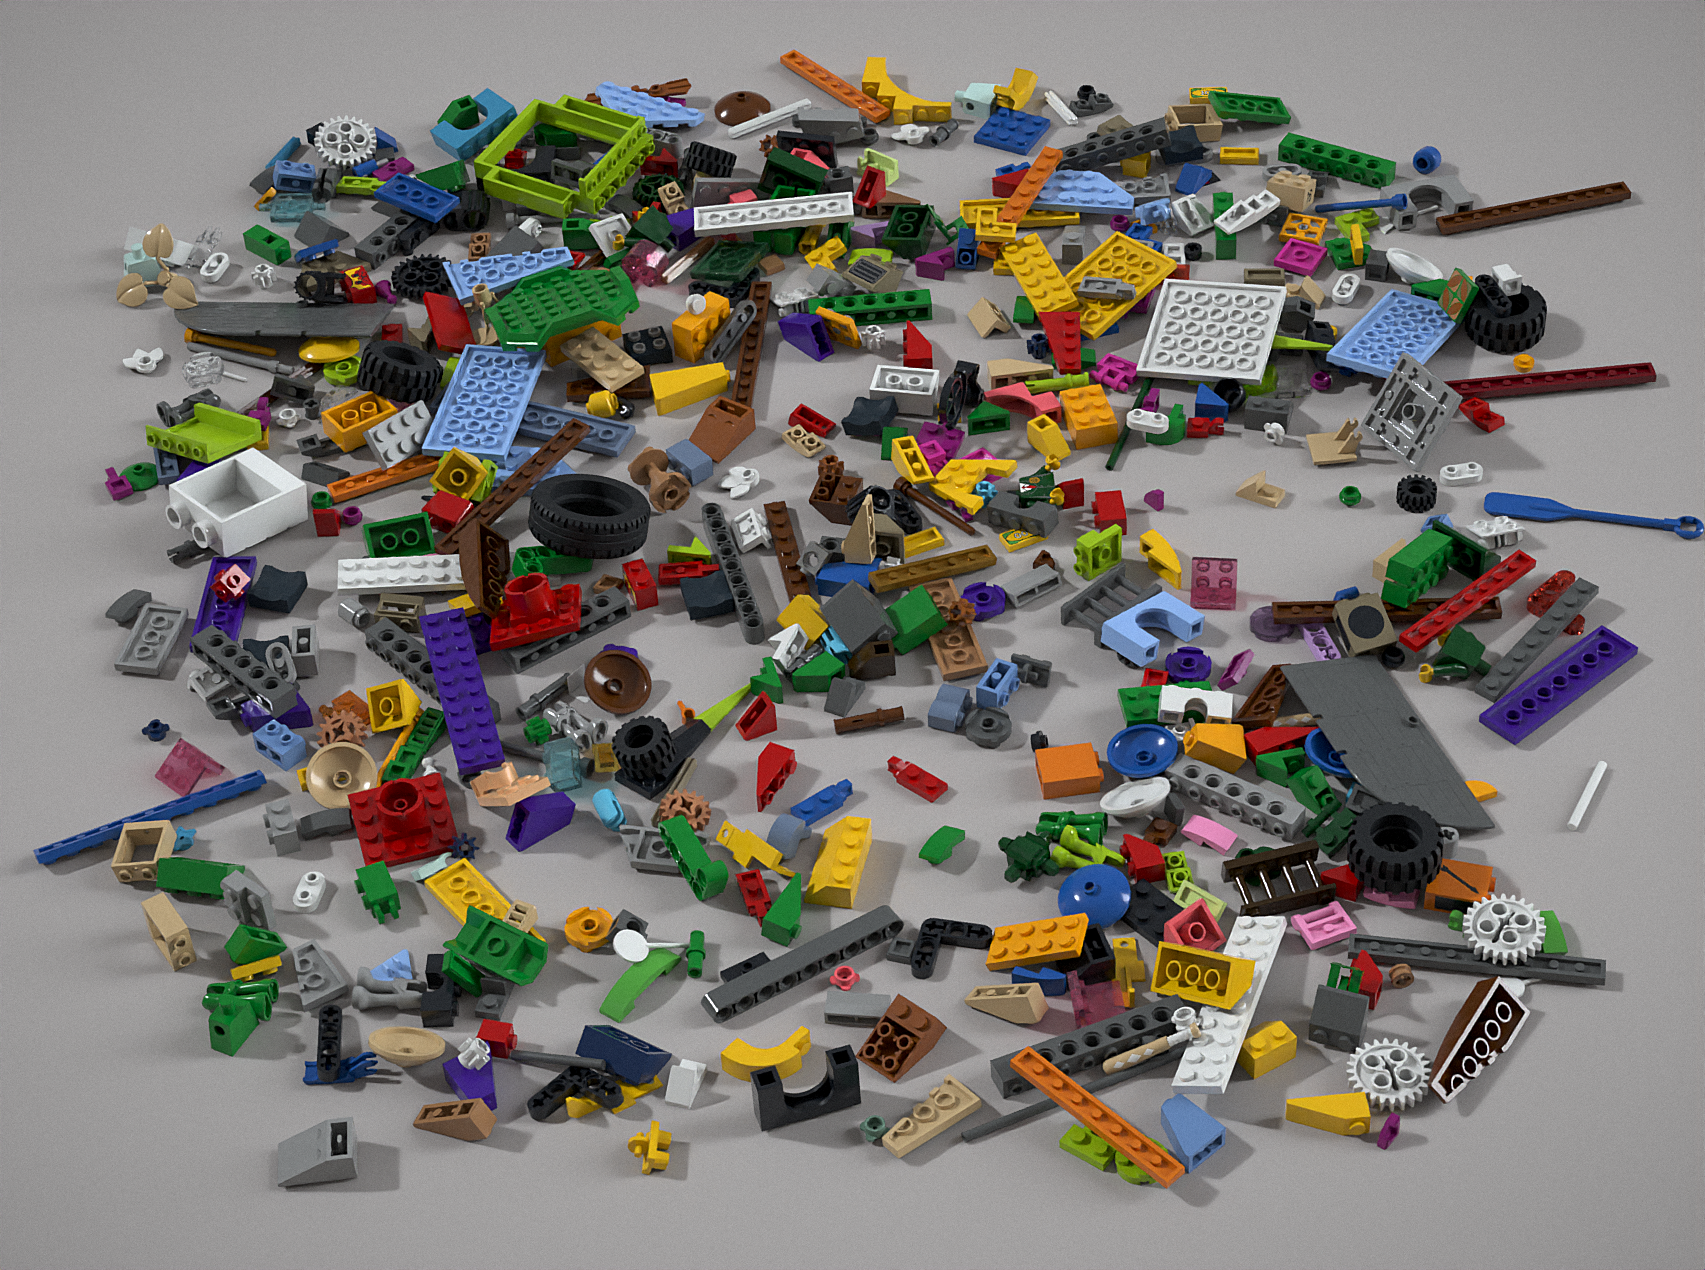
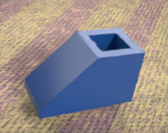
[955,228,981,270]

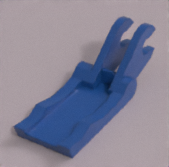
[303,1052,378,1085]

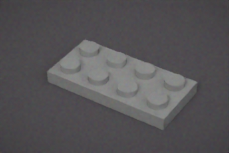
[362,400,433,471]
[114,604,189,675]

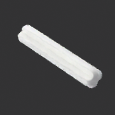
[1044,90,1078,126]

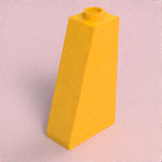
[649,362,731,416]

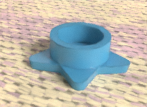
[173,826,197,851]

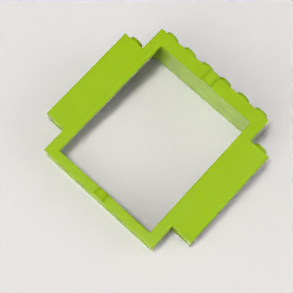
[473,94,655,219]

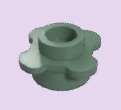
[860,1115,890,1142]

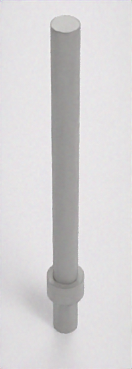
[187,342,295,375]

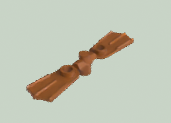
[584,78,692,106]

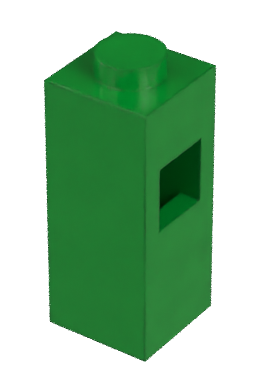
[243,224,292,266]

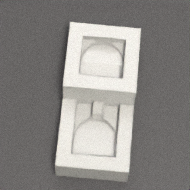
[1163,243,1186,272]

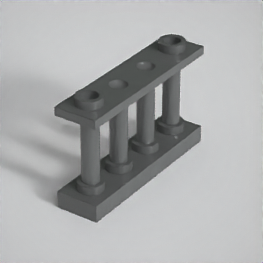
[1061,563,1162,649]

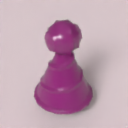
[374,280,397,304]

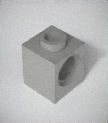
[796,541,833,577]

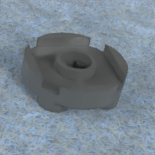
[965,707,1012,749]

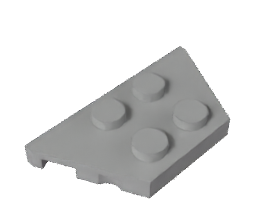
[619,824,711,873]

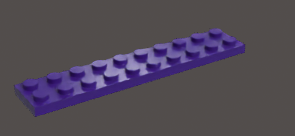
[419,607,505,776]

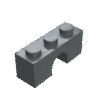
[987,491,1059,538]

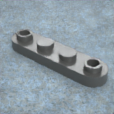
[704,300,757,364]

